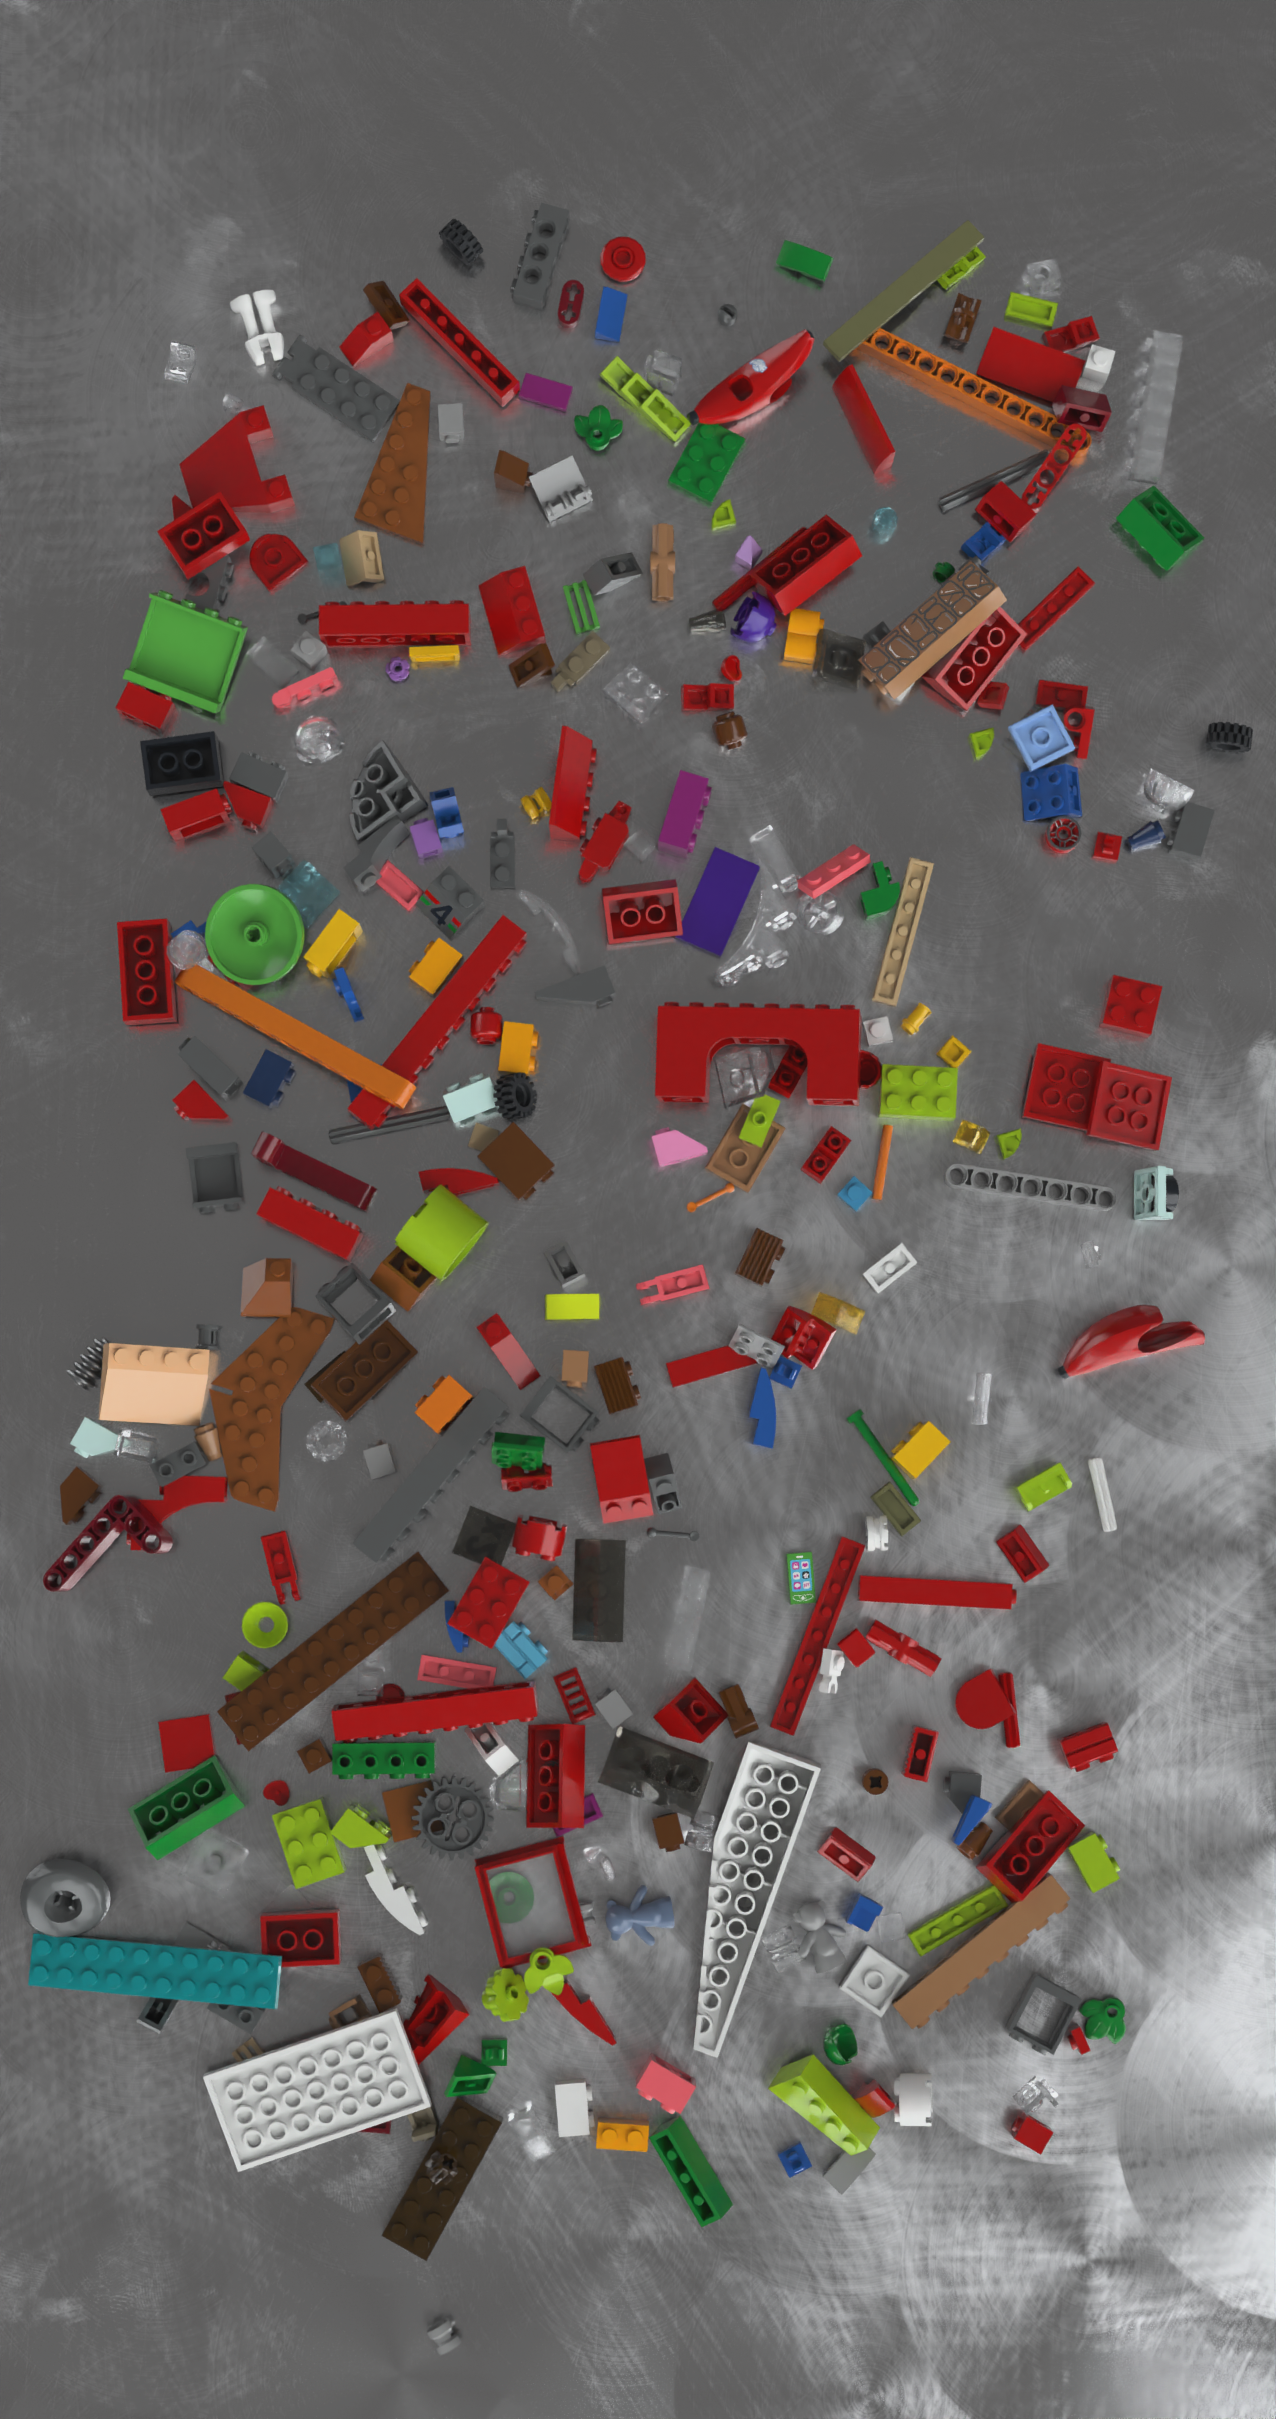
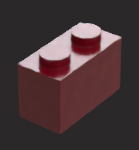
[1052,385,1112,432]

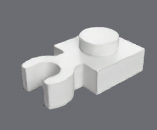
[819,1648,845,1694]

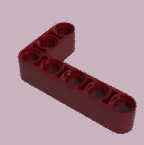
[251,1131,377,1212]
[43,1495,173,1592]

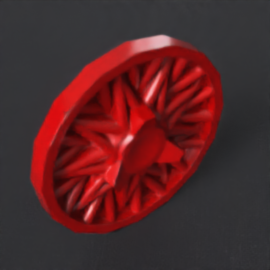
[600,237,646,282]

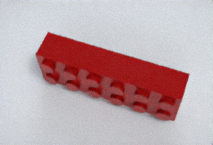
[319,600,471,647]

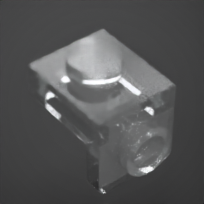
[164,341,196,384]

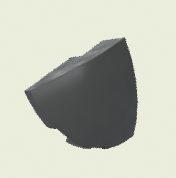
[349,740,429,842]

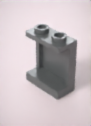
[186,1142,245,1213]

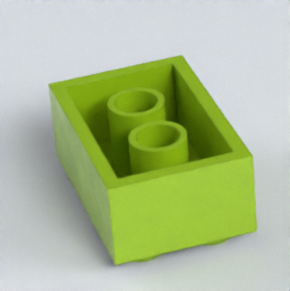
[878,1064,958,1121]
[272,1797,347,1889]

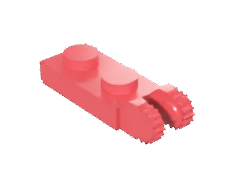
[271,667,337,709]
[636,1264,710,1305]

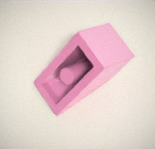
[651,1127,708,1168]

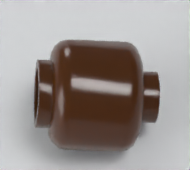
[712,711,748,750]

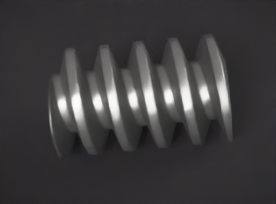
[66,1337,110,1391]

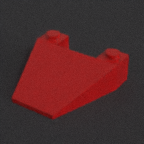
[179,405,295,513]

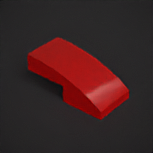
[1042,316,1100,353]
[681,683,734,711]

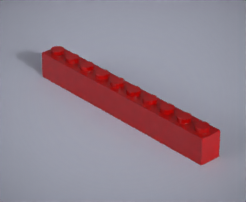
[347,915,527,1131]

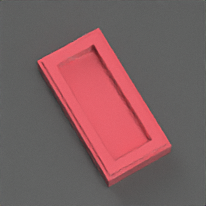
[375,860,424,912]

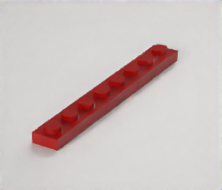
[770,1536,866,1736]

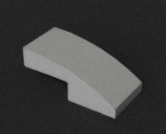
[823,2148,876,2195]

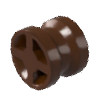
[862,1768,889,1795]

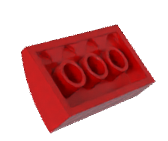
[832,364,895,474]

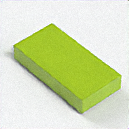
[1004,292,1058,329]

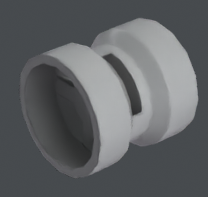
[426,2318,461,2355]

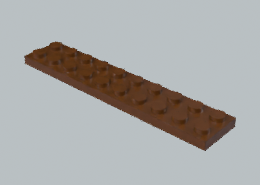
[217,1552,449,1752]

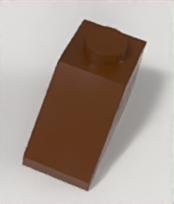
[494,450,533,494]

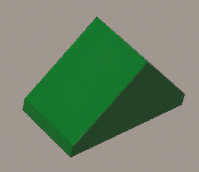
[444,2055,497,2097]

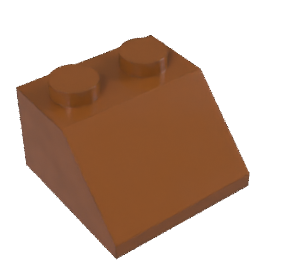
[370,1246,437,1311]

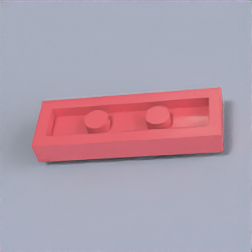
[797,844,871,899]
[417,1654,497,1689]

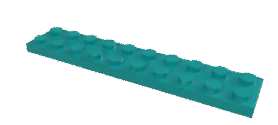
[28,1933,282,2009]

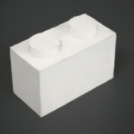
[555,2078,595,2137]

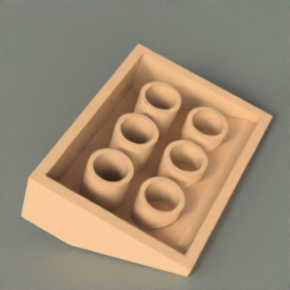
[98,1343,210,1426]

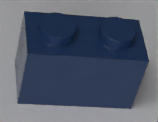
[243,1049,296,1110]

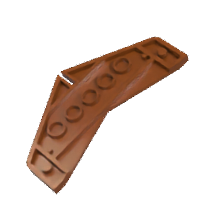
[209,1307,335,1512]

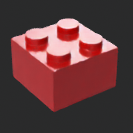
[1099,975,1163,1039]

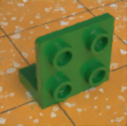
[492,1432,545,1471]

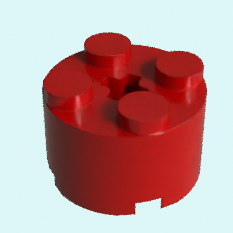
[512,1515,567,1561]

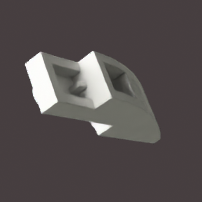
[364,1845,428,1935]

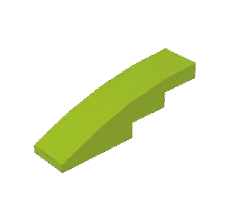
[599,356,691,442]

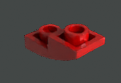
[767,1046,807,1099]
[800,1126,852,1184]

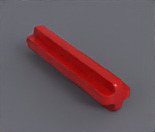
[999,1672,1020,1748]

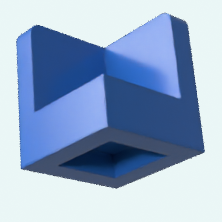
[845,1893,883,1932]

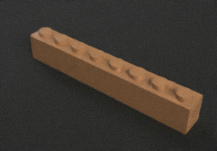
[892,1872,1071,2029]

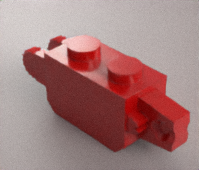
[578,801,632,883]

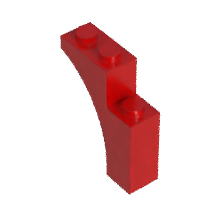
[127,1476,228,1550]

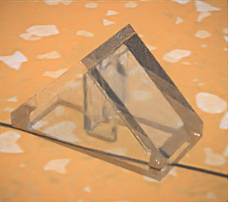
[114,1430,162,1463]

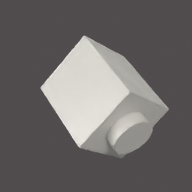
[1082,344,1116,383]

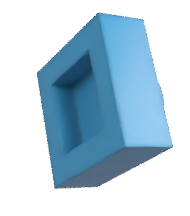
[837,1176,873,1212]

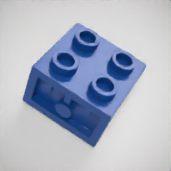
[1020,764,1082,821]

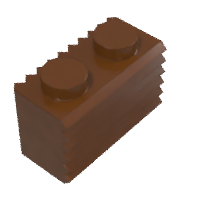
[735,1228,785,1287]
[594,1357,641,1415]
[357,1953,403,2013]

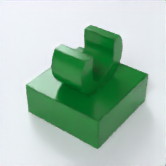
[481,2038,508,2066]

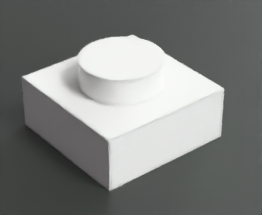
[862,1016,893,1047]

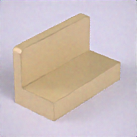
[339,530,384,587]

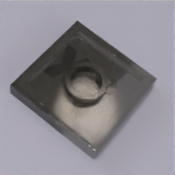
[812,628,866,690]
[452,1506,516,1566]

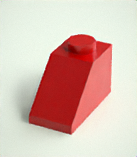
[339,311,394,368]
[223,781,274,831]
[172,1080,231,1122]

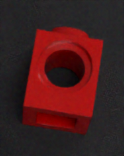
[1011,2112,1054,2155]

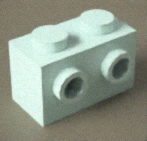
[443,1072,497,1123]

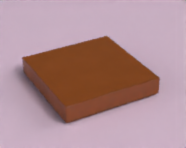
[382,1779,443,1842]

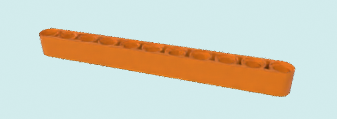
[856,328,1091,458]
[174,960,416,1109]

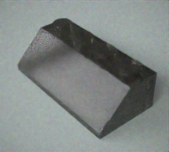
[572,1539,626,1642]

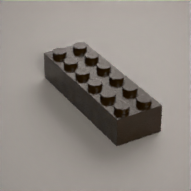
[381,2096,503,2261]

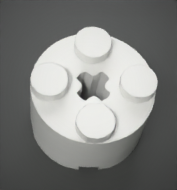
[894,2073,933,2126]

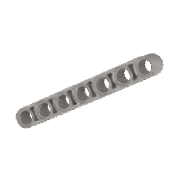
[944,1164,1118,1211]

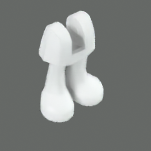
[230,290,284,366]

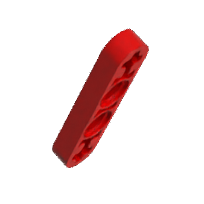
[1022,424,1087,509]

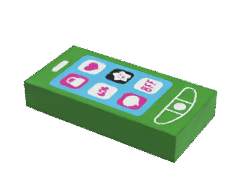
[786,1552,816,1605]

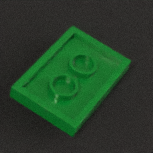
[668,423,746,505]

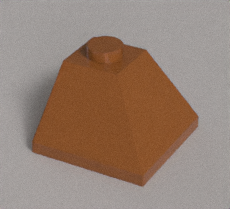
[240,1258,294,1317]

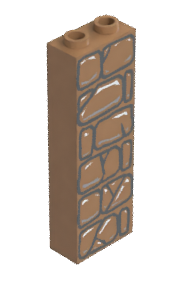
[858,561,1007,700]

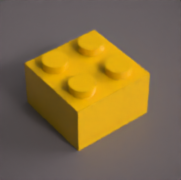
[891,1421,951,1479]

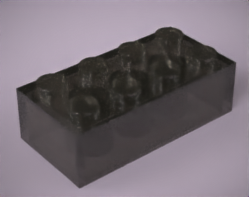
[598,1726,714,1819]

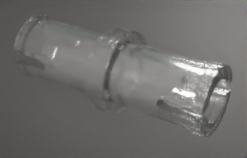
[971,1373,992,1425]

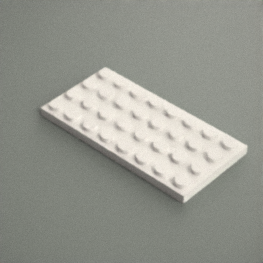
[203,2008,432,2172]

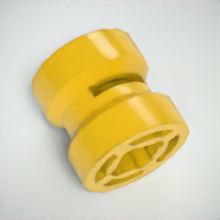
[520,786,552,820]

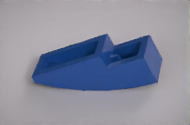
[748,1368,776,1449]

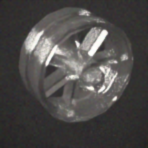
[796,890,844,935]

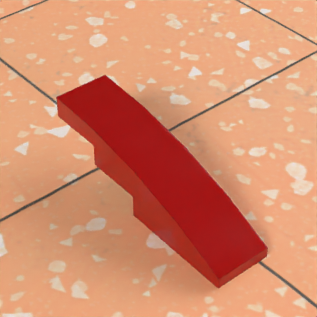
[552,1979,617,2046]

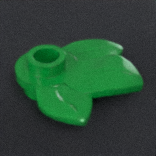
[574,405,623,451]
[1079,1997,1126,2044]

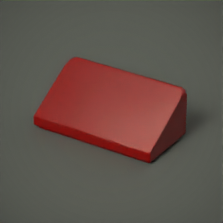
[996,1525,1049,1583]
[817,1827,876,1882]

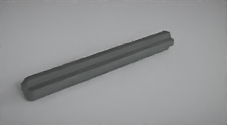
[938,450,1050,511]
[329,1105,451,1143]

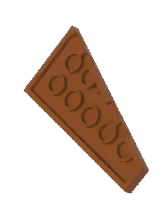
[354,383,431,546]

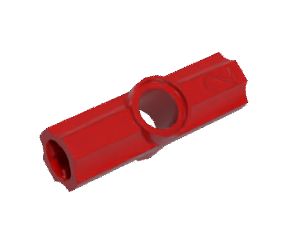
[865,1619,942,1677]

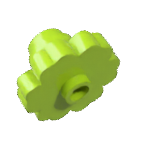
[482,1968,529,2022]

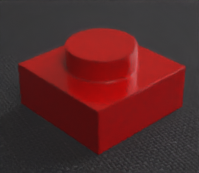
[977,682,1009,710]
[1067,2024,1091,2055]

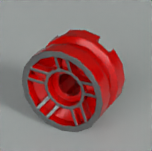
[1045,816,1082,854]

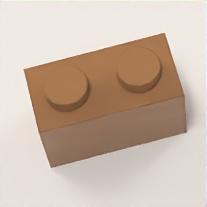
[562,1350,589,1388]

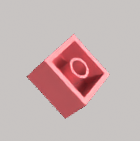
[636,2053,696,2114]

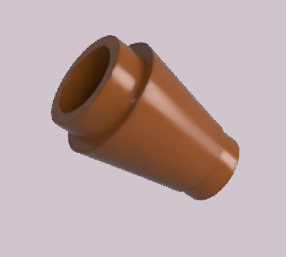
[957,1822,993,1860]

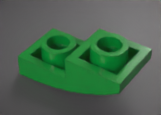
[776,240,834,282]

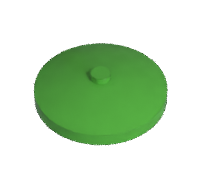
[205,884,305,985]

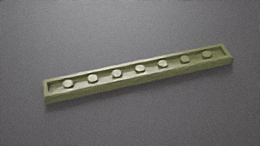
[823,220,984,362]

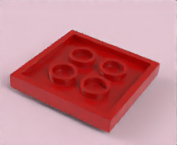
[1022,1043,1111,1131]
[1086,1061,1172,1151]

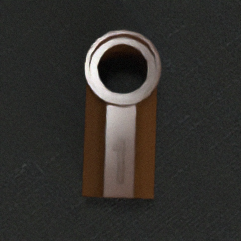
[719,1684,759,1739]

